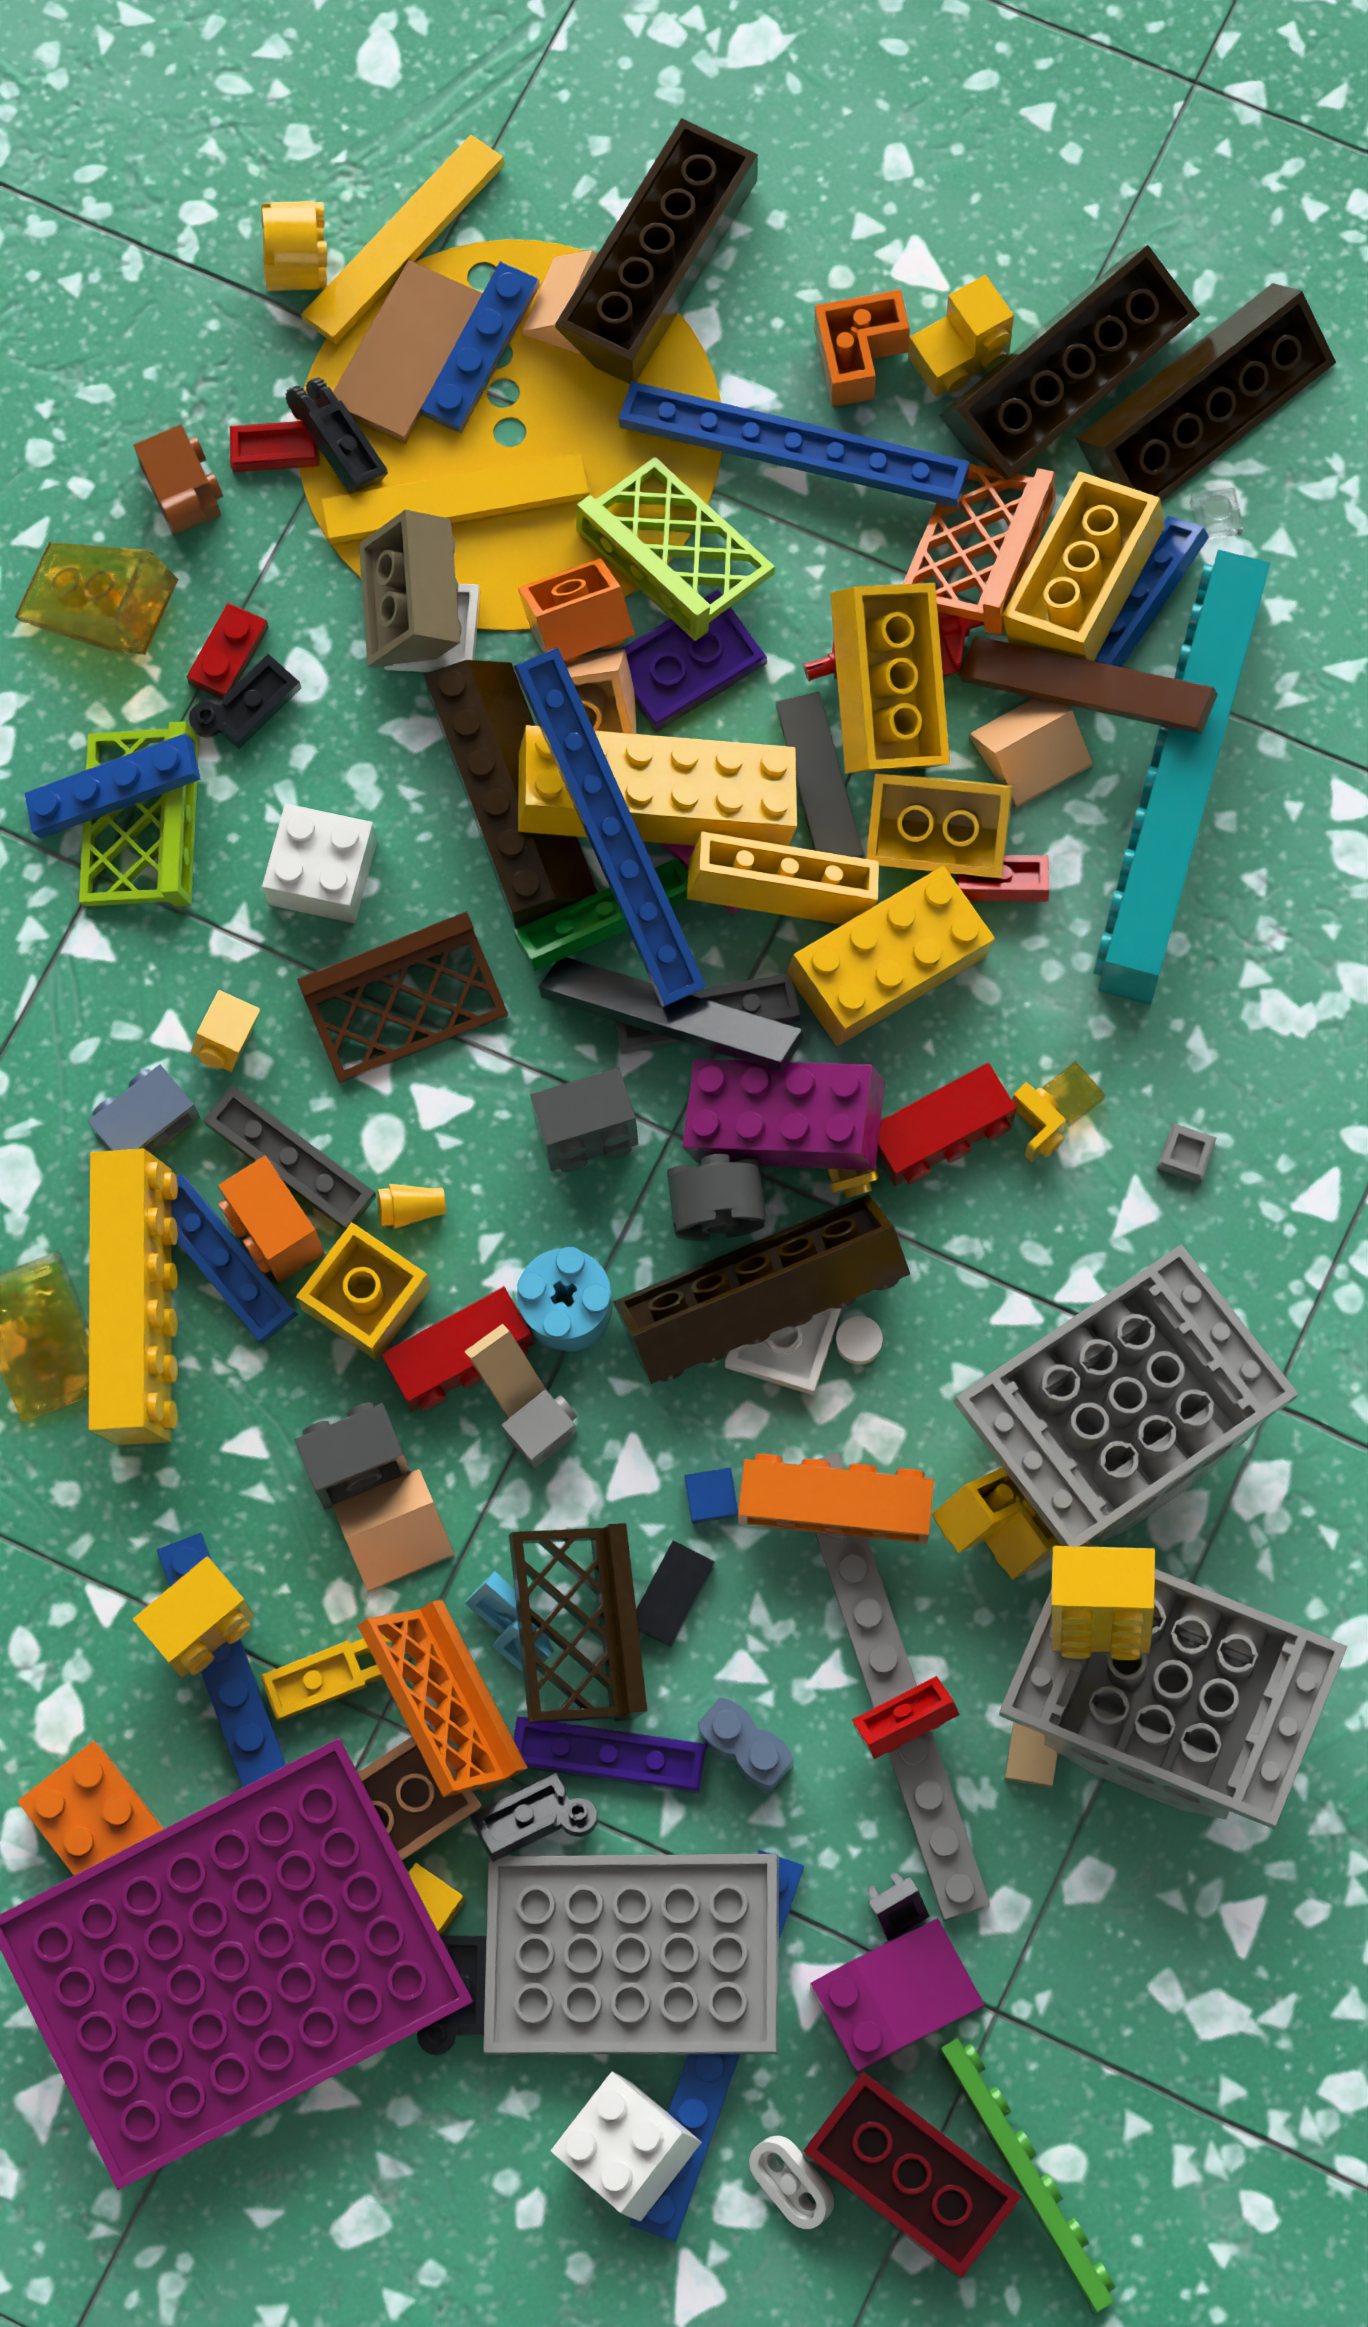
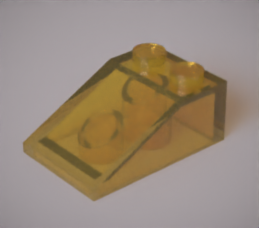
[15,542,179,655]
[0,1251,89,1422]

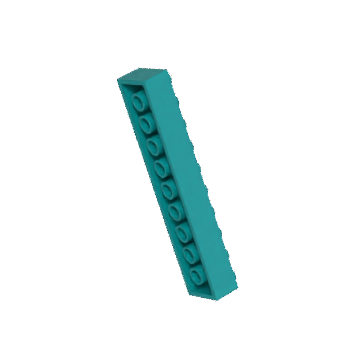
[1093,549,1271,1005]

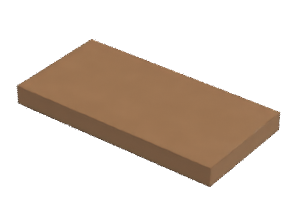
[333,260,483,444]

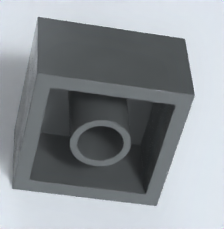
[530,1067,639,1172]
[294,1402,411,1510]

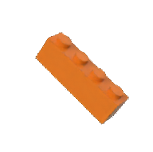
[738,1454,934,1544]

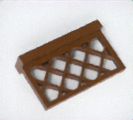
[297,911,508,1084]

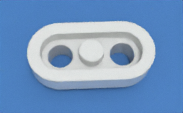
[749,2136,834,2229]

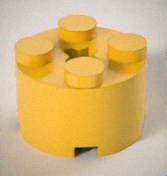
[261,201,327,291]

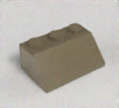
[359,509,462,668]

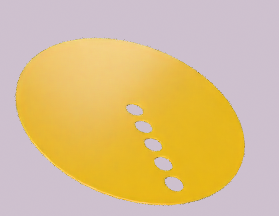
[297,239,722,631]

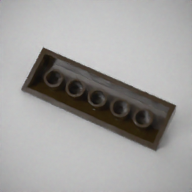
[555,118,758,384]
[939,245,1200,480]
[1076,283,1336,502]
[424,660,598,930]
[613,1194,910,1384]

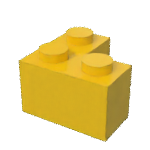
[908,274,1014,397]
[931,1468,1061,1580]

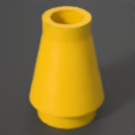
[377,1184,446,1230]

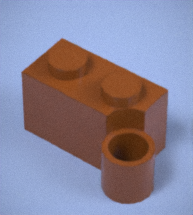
[133,424,223,536]

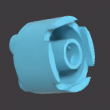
[517,1247,612,1352]

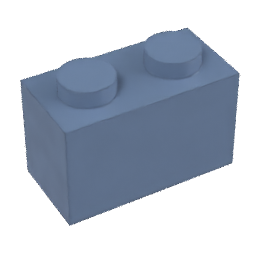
[88,1064,200,1155]

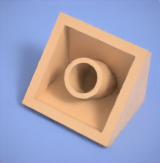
[522,250,597,355]
[969,698,1093,809]
[332,1469,455,1592]

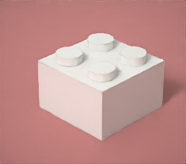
[262,803,377,924]
[551,2072,702,2222]

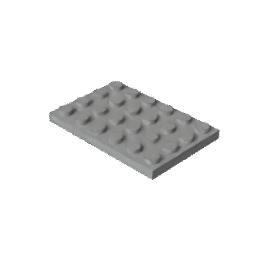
[483,1854,779,2055]

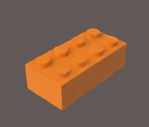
[17,1740,165,1875]

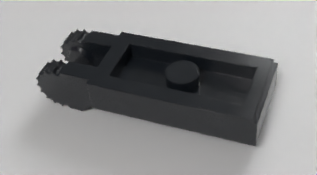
[285,377,388,494]

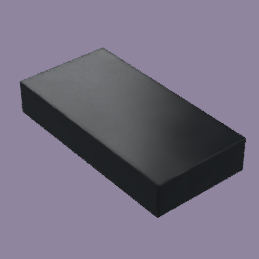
[636,1540,715,1648]

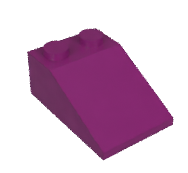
[810,1918,985,2075]

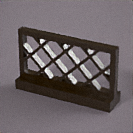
[509,1523,648,1724]

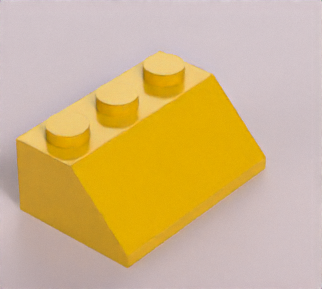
[866,772,1013,878]

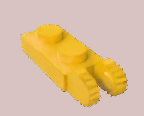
[260,1634,391,1722]

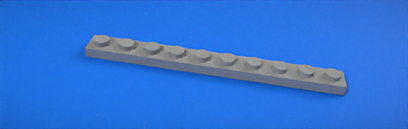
[800,1452,990,1921]

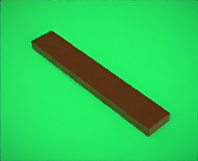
[958,636,1218,734]

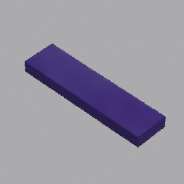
[513,1716,706,1793]

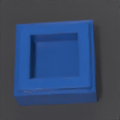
[684,1468,738,1524]

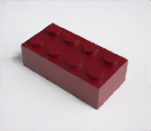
[802,2072,1022,2279]

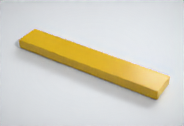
[301,135,505,345]
[322,453,589,545]

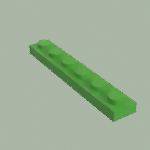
[939,2038,1116,2313]

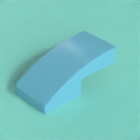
[465,1571,554,1672]

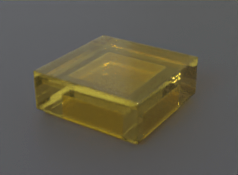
[1042,1061,1105,1127]

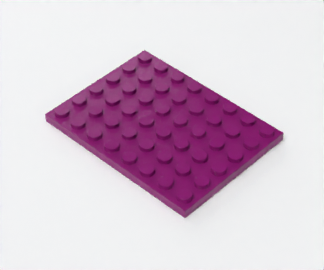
[0,1738,473,2190]

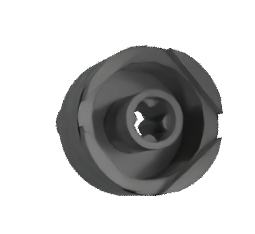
[667,1154,766,1241]

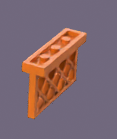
[903,464,1056,635]
[357,1600,527,1798]

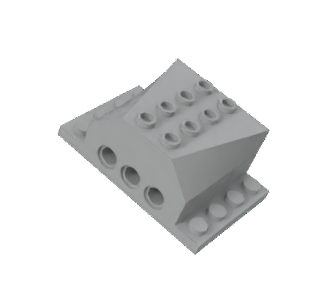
[953,1244,1298,1547]
[999,1542,1347,1830]

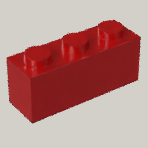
[877,1062,1017,1186]
[381,1286,534,1412]

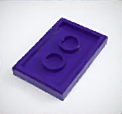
[620,589,767,732]

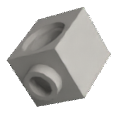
[501,1389,577,1470]

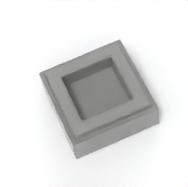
[1157,1123,1217,1184]

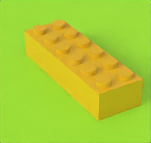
[518,725,797,846]
[89,1148,178,1445]

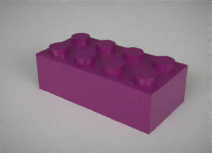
[682,1059,886,1171]

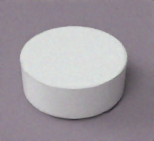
[836,1316,883,1365]

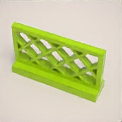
[576,457,775,641]
[79,721,199,907]

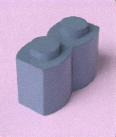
[698,1698,794,1793]

